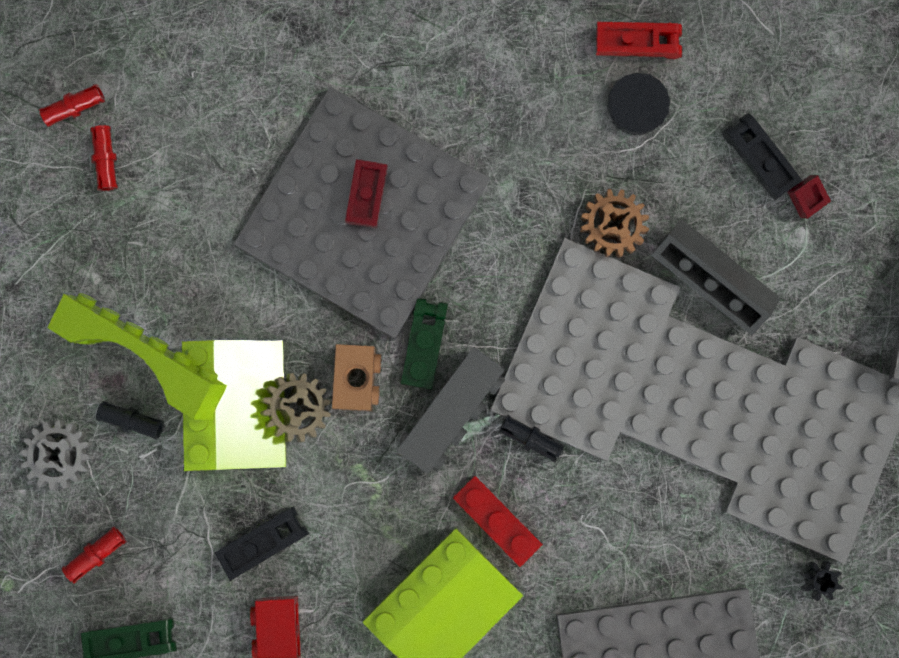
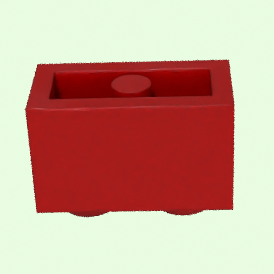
[250,595,301,658]

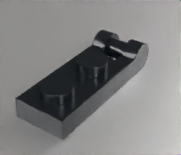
[722,113,802,201]
[215,506,309,581]

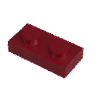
[345,159,388,228]

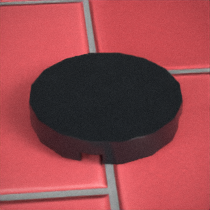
[607,73,670,136]

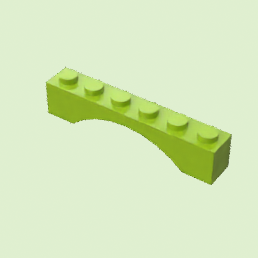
[47,293,228,420]

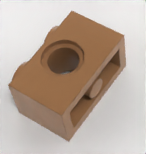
[332,344,381,412]

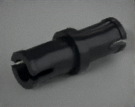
[96,401,164,440]
[498,415,564,463]

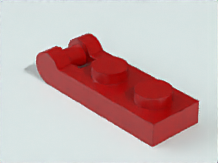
[596,21,682,59]

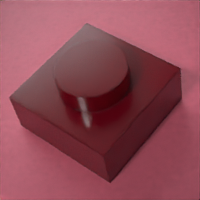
[788,175,831,219]

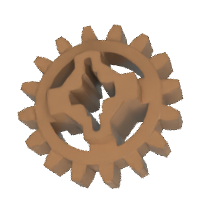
[580,189,649,258]

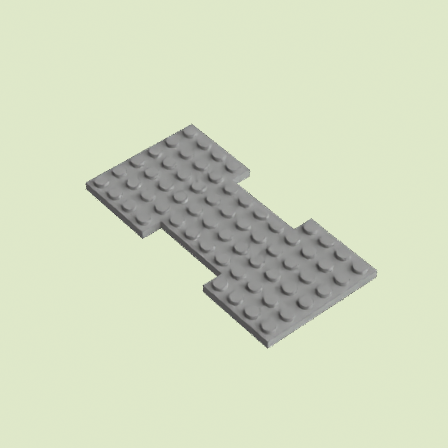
[490,238,899,564]

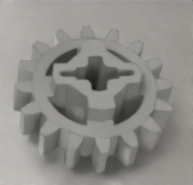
[20,420,94,490]

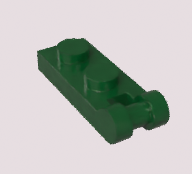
[401,298,448,390]
[81,618,177,658]

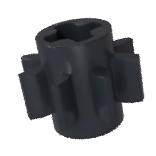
[800,561,843,601]

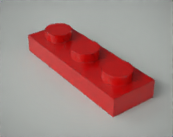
[453,476,543,567]

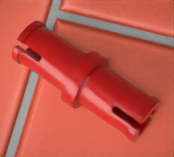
[39,83,105,127]
[90,125,118,191]
[61,526,127,584]

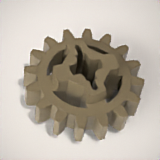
[260,373,331,442]

